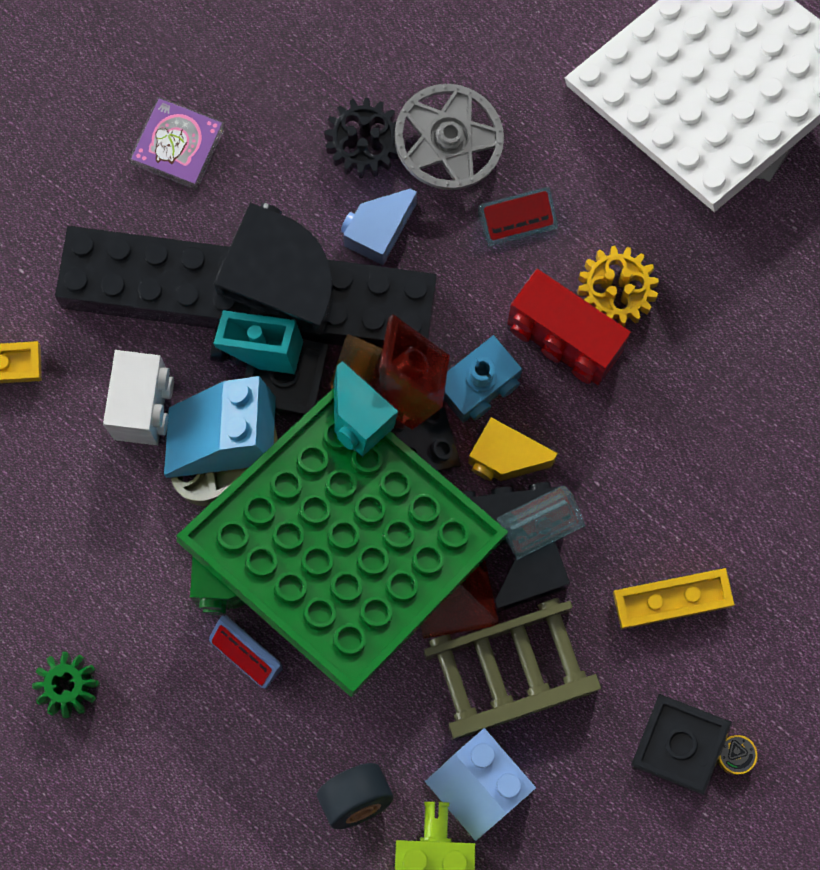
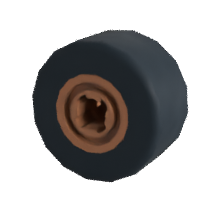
[316,763,394,830]

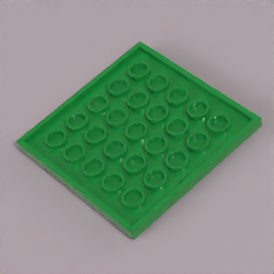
[176,388,508,698]

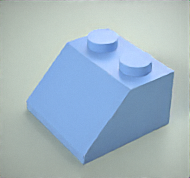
[425,728,536,841]

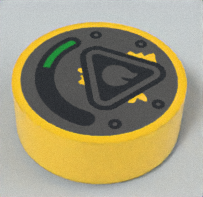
[718,735,757,775]

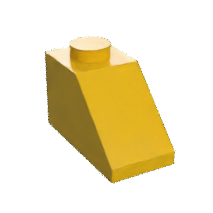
[468,417,558,481]

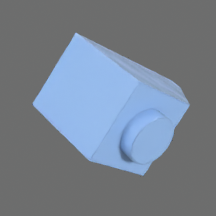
[341,189,417,265]

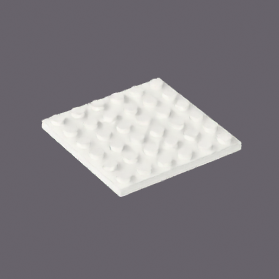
[565,0,820,212]

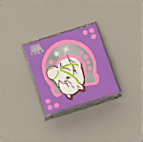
[129,96,226,190]

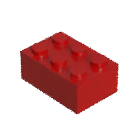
[507,269,631,386]

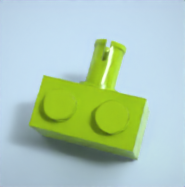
[395,802,475,870]

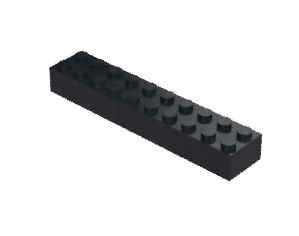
[55,226,437,357]

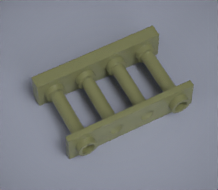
[424,598,601,741]

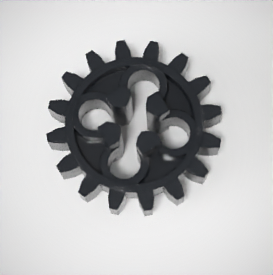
[324,98,399,178]

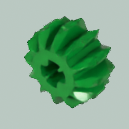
[32,652,100,719]

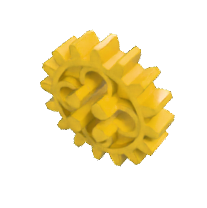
[577,246,659,327]

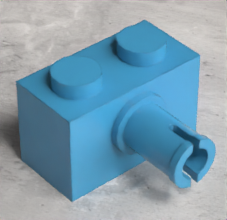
[435,335,522,423]

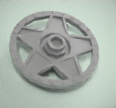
[394,84,504,190]

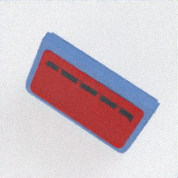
[209,615,283,689]

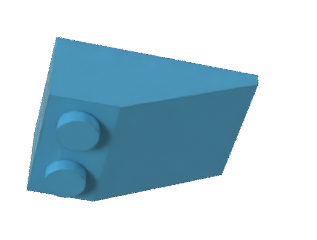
[164,376,276,478]

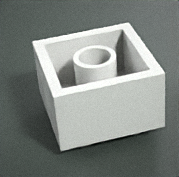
[103,350,174,446]

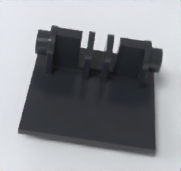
[391,396,461,471]

